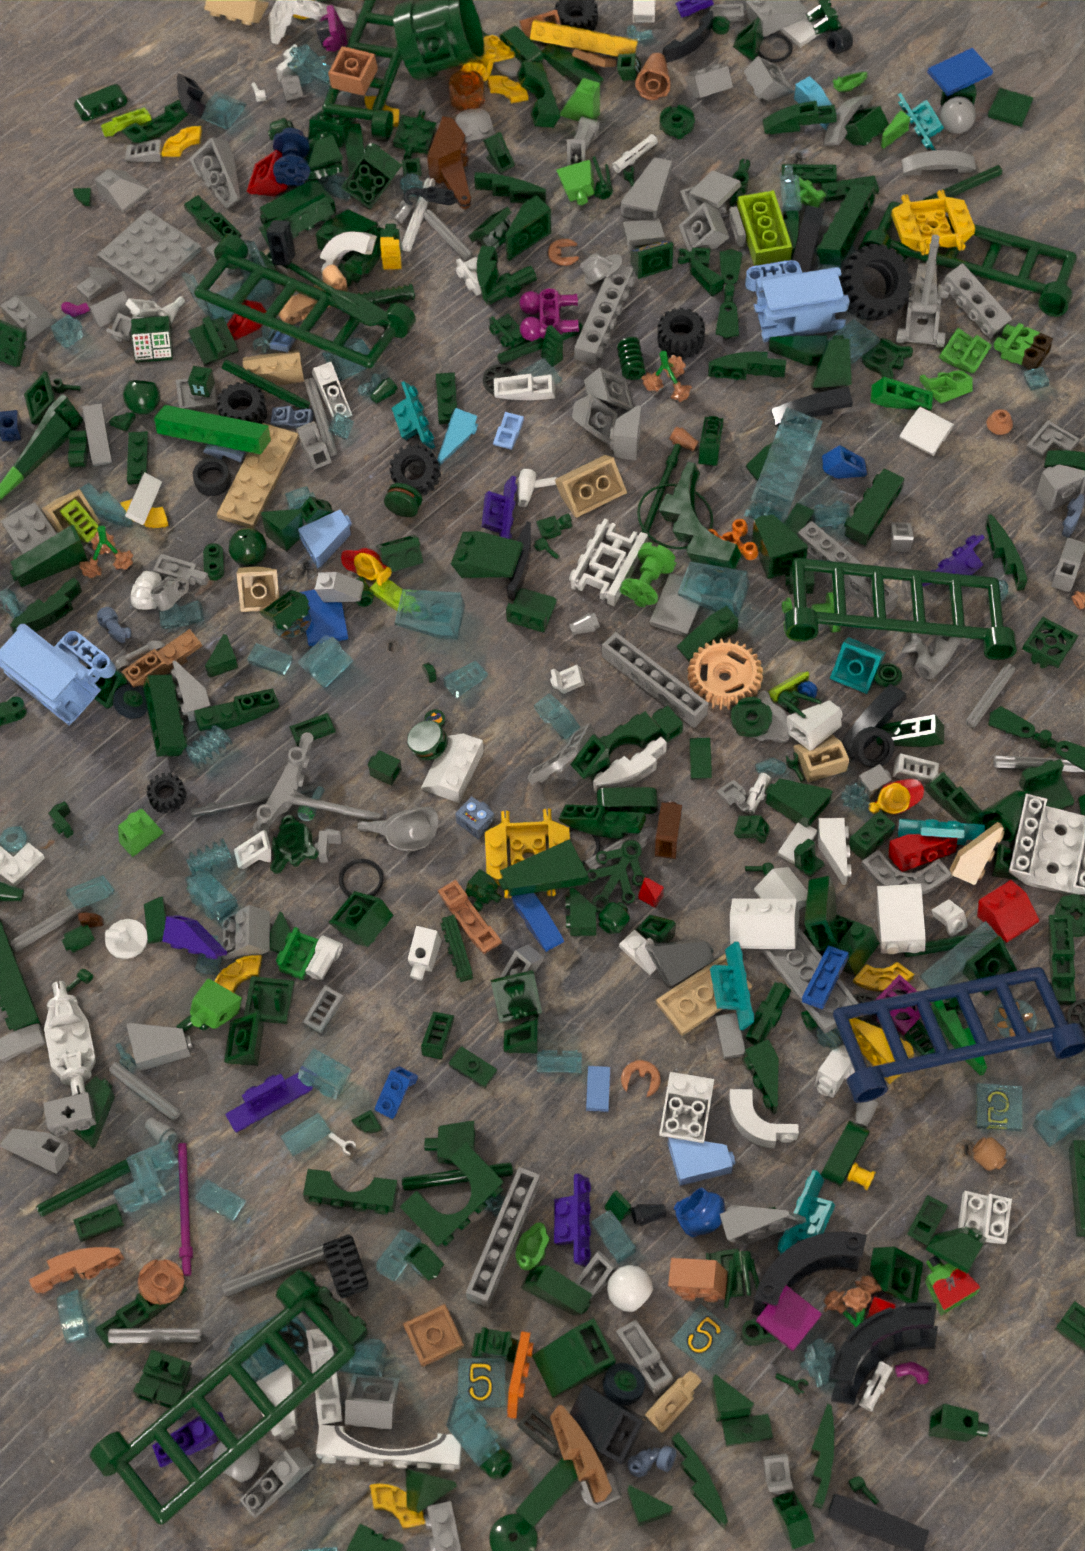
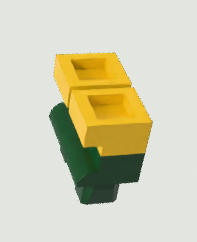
[380,223,402,270]

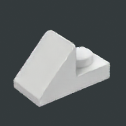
[125,298,161,319]
[234,830,271,869]
[619,930,656,975]

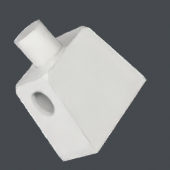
[408,926,442,980]

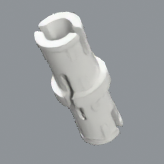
[744,773,772,815]
[859,1362,893,1412]

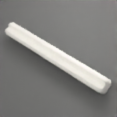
[401,178,436,252]

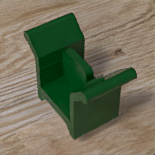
[471,1327,519,1364]

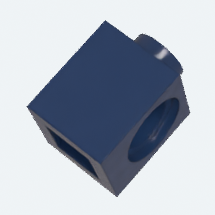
[0,410,21,442]

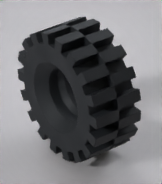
[554,0,598,31]

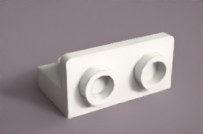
[455,257,481,296]

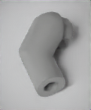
[394,200,413,224]

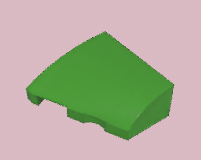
[920,370,973,404]

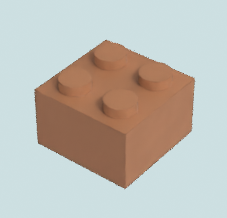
[328,46,378,96]
[668,1258,728,1302]

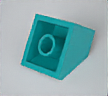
[829,637,886,694]

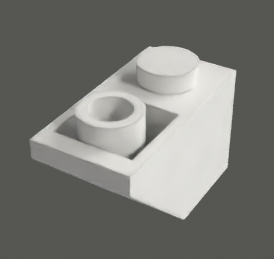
[814,1050,851,1098]

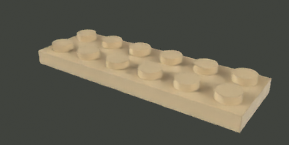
[217,423,299,529]

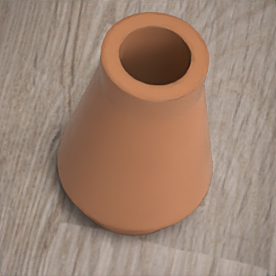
[669,426,699,452]

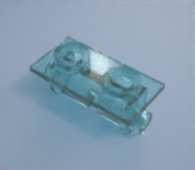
[537,1050,582,1073]

